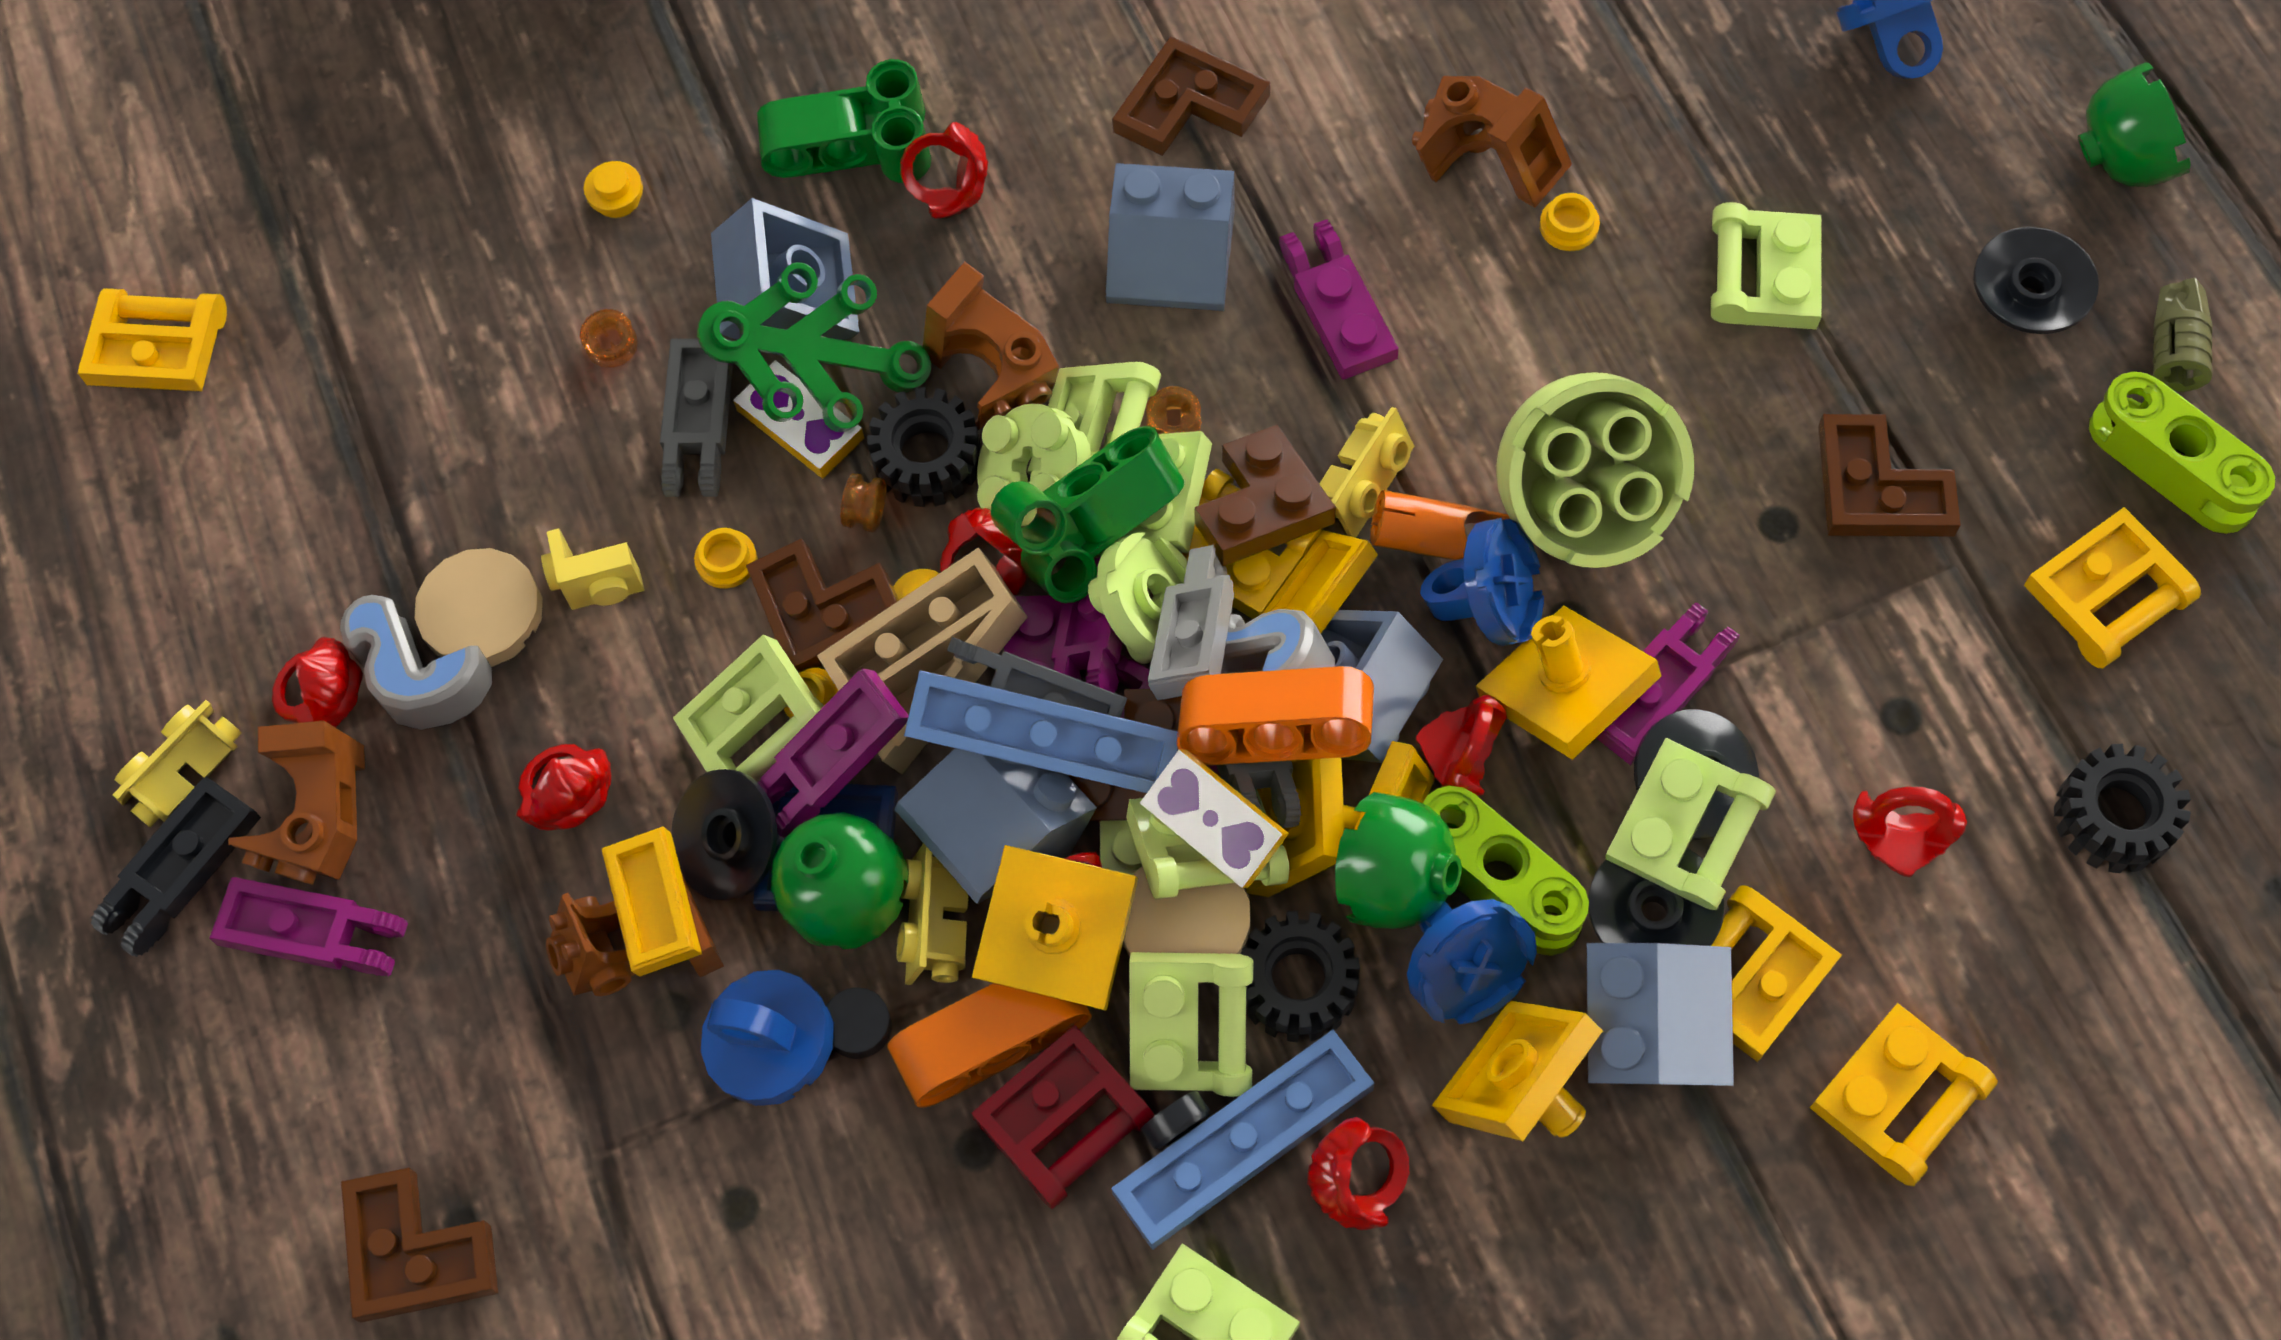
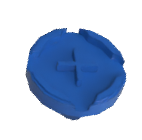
[1836,0,1943,79]
[1420,518,1544,646]
[1407,899,1537,1024]
[701,970,834,1106]

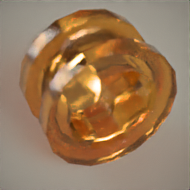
[580,309,638,368]
[1146,386,1201,434]
[840,473,886,532]

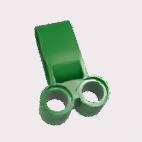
[757,59,931,183]
[991,426,1184,603]

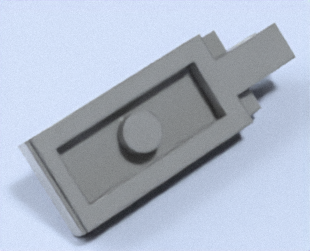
[1148,545,1234,700]

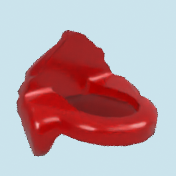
[900,122,988,219]
[940,507,1027,595]
[272,636,363,728]
[1415,695,1508,796]
[516,744,612,831]
[1853,787,1967,877]
[1307,1117,1409,1230]

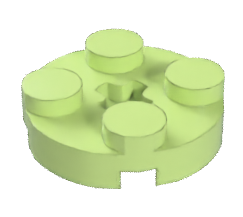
[977,404,1091,528]
[1088,533,1188,664]

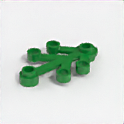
[697,262,931,432]

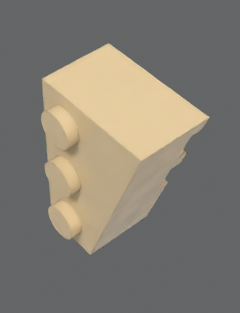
[817,548,1027,774]

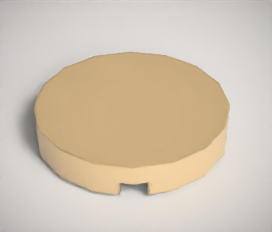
[415,548,542,667]
[1123,866,1250,984]

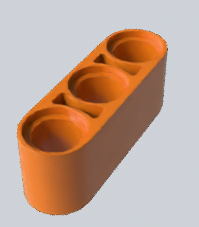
[1177,666,1374,765]
[887,983,1092,1108]

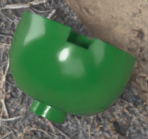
[2078,63,2191,187]
[1335,792,1462,929]
[771,812,909,950]

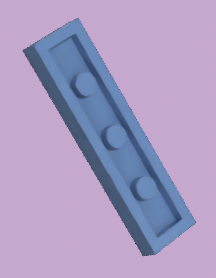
[904,670,1178,793]
[1111,1030,1375,1250]

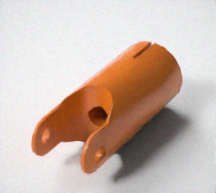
[1370,490,1510,560]

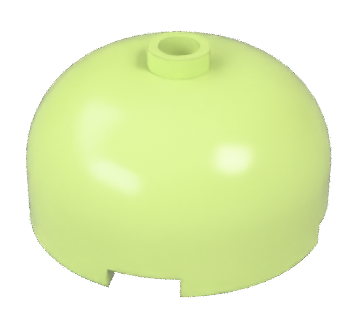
[1496,372,1694,568]

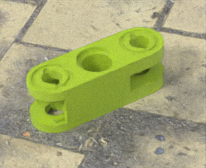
[2089,371,2275,534]
[1423,786,1589,956]

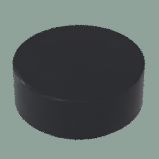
[826,988,892,1059]
[1141,1090,1210,1151]

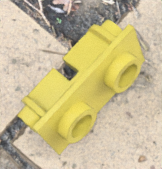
[1319,407,1415,538]
[113,700,242,828]
[896,843,968,985]

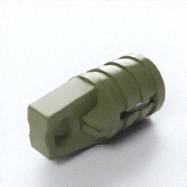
[2153,278,2212,392]

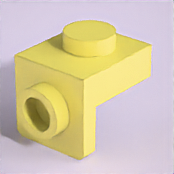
[541,528,644,610]

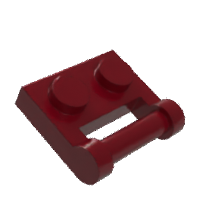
[971,1025,1155,1210]

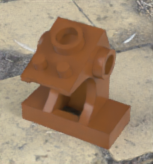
[1412,76,1572,208]
[922,261,1059,430]
[228,721,365,885]
[546,872,724,996]

